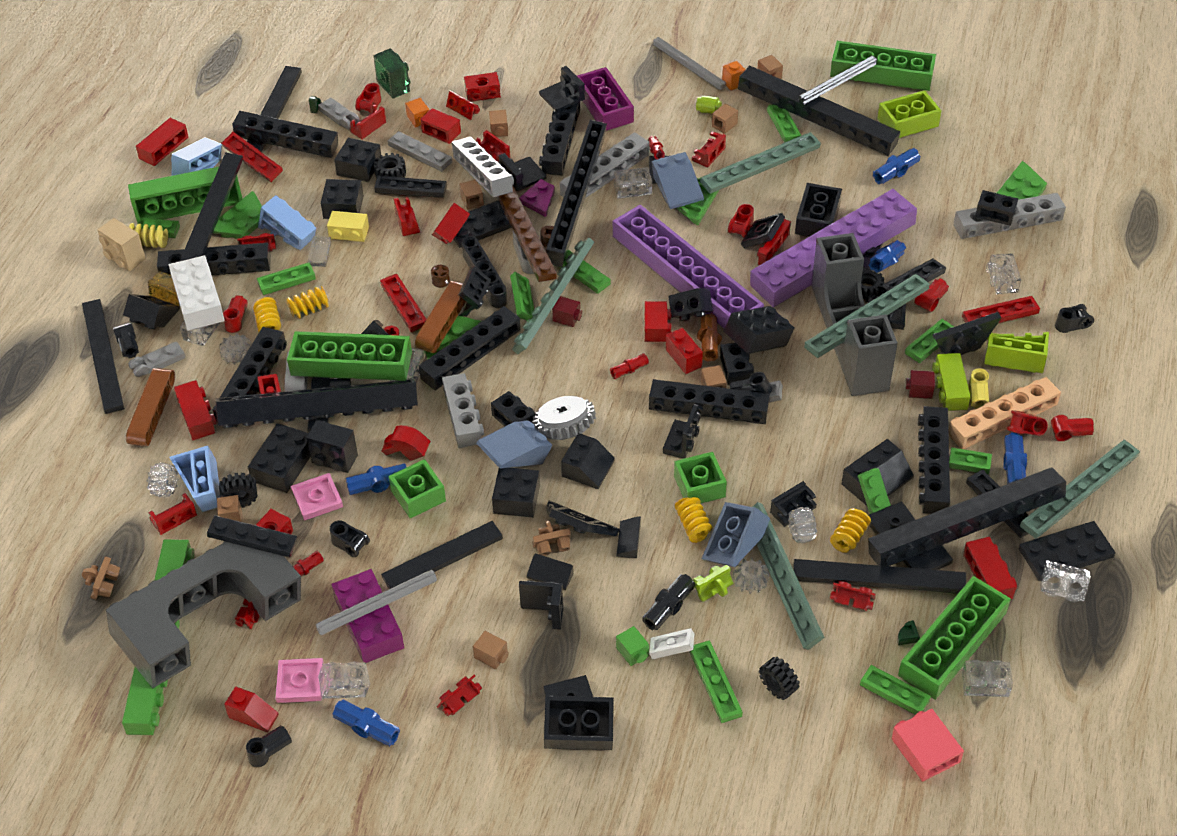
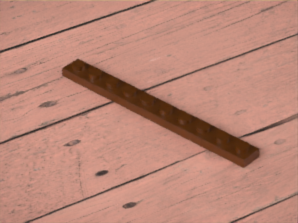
[497,185,557,282]

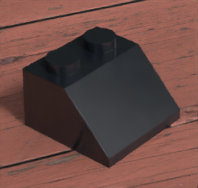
[123,294,180,330]
[561,433,615,489]

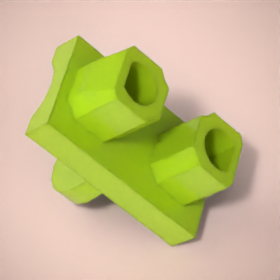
[693,565,734,602]

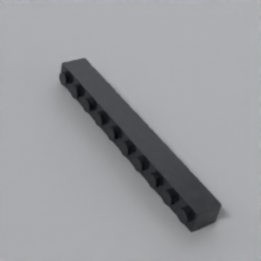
[738,65,900,156]
[546,120,607,267]
[215,379,418,428]
[868,467,1066,569]

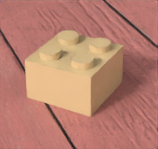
[97,218,146,271]

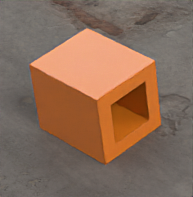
[722,61,746,91]
[405,98,429,128]

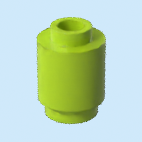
[696,96,722,114]

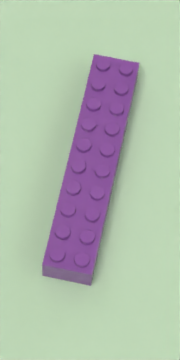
[750,189,917,307]
[613,205,764,328]

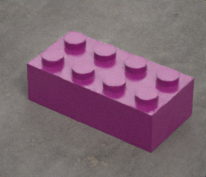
[576,67,634,131]
[331,569,404,664]

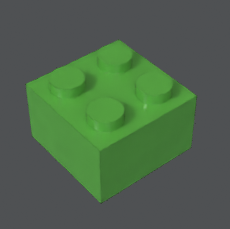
[674,452,727,504]
[388,459,446,518]

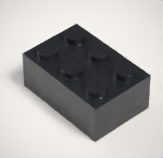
[795,183,842,237]
[723,306,795,354]
[248,423,310,493]
[544,696,614,750]

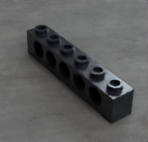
[539,102,581,176]
[232,110,338,158]
[157,243,271,280]
[419,306,521,391]
[212,327,287,427]
[649,379,770,424]
[918,406,950,514]

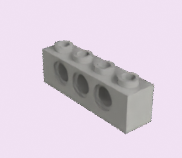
[442,373,484,448]

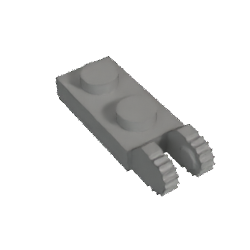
[318,98,360,129]
[128,341,185,377]

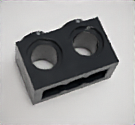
[975,190,1019,226]
[668,288,713,321]
[720,342,754,385]
[491,391,535,427]

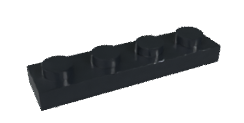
[374,176,447,198]
[880,258,946,294]
[966,470,1029,538]
[207,515,297,558]

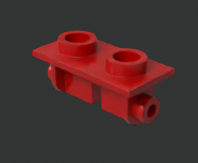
[446,91,480,120]
[237,233,276,252]
[830,581,876,611]
[235,599,260,629]
[437,674,482,716]

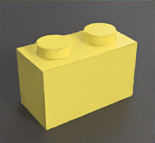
[327,211,369,242]

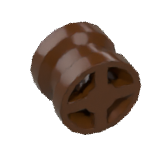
[540,225,554,248]
[431,264,450,288]

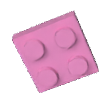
[291,473,343,521]
[276,658,324,703]

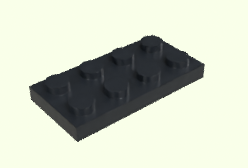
[453,200,512,248]
[1018,521,1116,581]

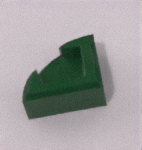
[308,96,322,113]
[897,620,920,646]

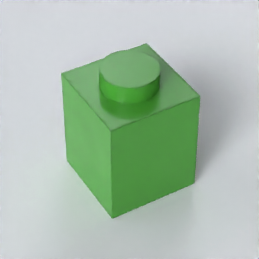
[616,626,649,666]

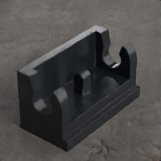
[770,481,817,527]

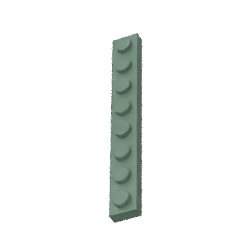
[700,132,821,194]
[512,238,594,354]
[804,274,929,358]
[1020,439,1140,539]
[752,502,825,650]

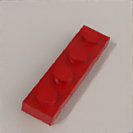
[221,132,283,182]
[380,274,427,332]
[962,296,1040,323]

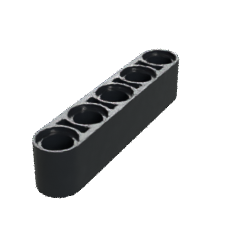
[462,236,507,308]

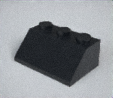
[841,439,914,506]

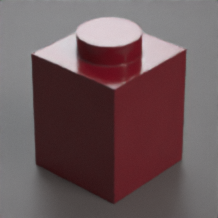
[552,296,583,327]
[905,370,935,399]

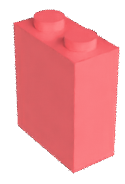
[891,709,964,782]

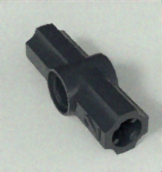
[642,574,695,631]

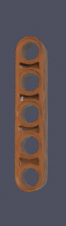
[415,281,466,353]
[126,368,175,446]

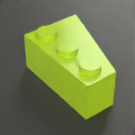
[984,332,1049,374]

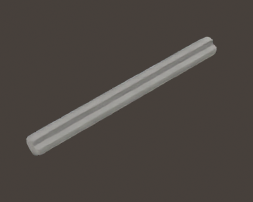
[653,37,726,90]
[316,570,437,635]

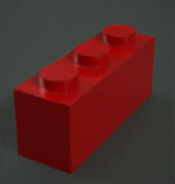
[136,117,189,166]
[174,380,217,441]
[963,536,1017,599]

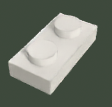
[649,628,694,659]

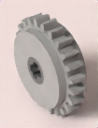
[533,396,596,440]

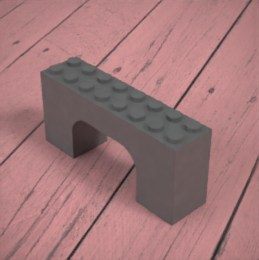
[811,233,898,396]
[106,525,301,689]

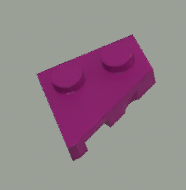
[519,179,555,217]

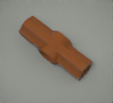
[697,313,722,362]

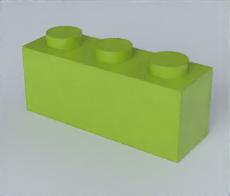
[932,353,971,411]

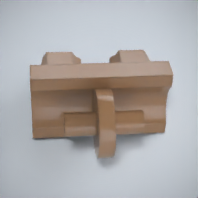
[532,520,571,556]
[82,556,120,600]

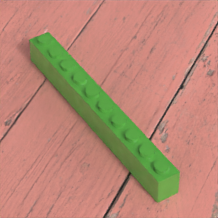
[122,539,194,735]

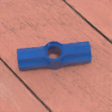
[873,148,921,185]
[869,240,906,273]
[1003,433,1027,484]
[345,463,407,495]
[332,699,400,747]

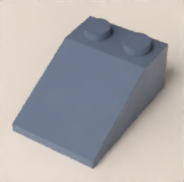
[652,152,704,209]
[476,421,552,468]
[702,502,770,567]

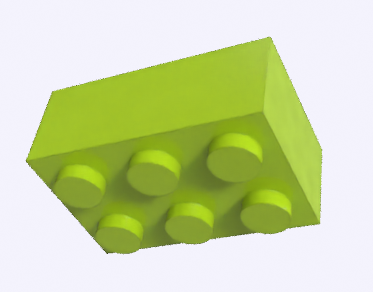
[877,90,941,138]

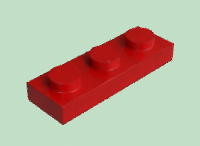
[757,219,791,265]

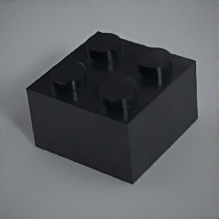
[334,138,381,182]
[320,179,364,219]
[306,420,358,473]
[492,468,540,518]

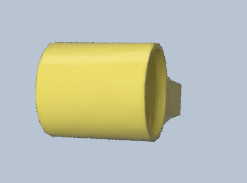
[968,368,989,409]

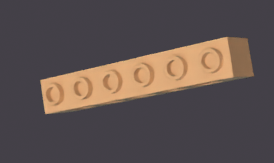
[948,377,1061,449]

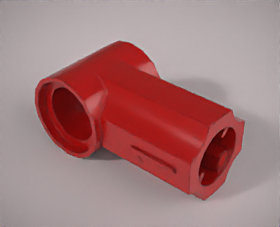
[914,278,949,312]
[223,295,248,333]
[1051,415,1094,441]

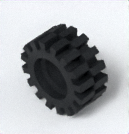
[374,153,406,179]
[861,268,885,302]
[219,472,258,508]
[758,657,800,700]

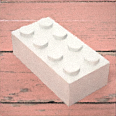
[168,255,225,331]

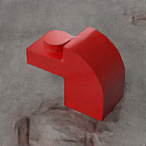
[381,425,431,461]

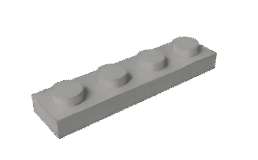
[388,131,452,172]

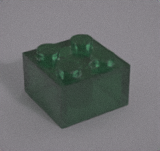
[373,48,411,99]

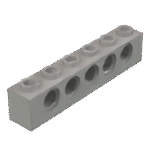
[560,132,649,198]
[452,137,514,197]
[953,193,1066,239]

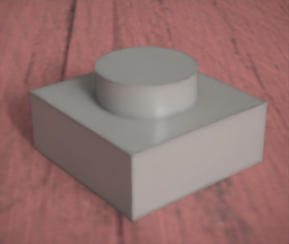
[769,380,783,402]

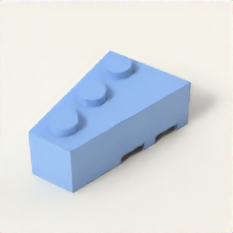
[171,138,222,176]
[258,195,316,250]
[169,446,220,512]

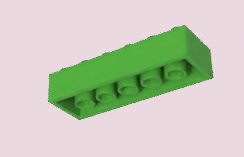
[830,40,936,91]
[128,167,242,224]
[287,331,412,381]
[898,576,1011,700]

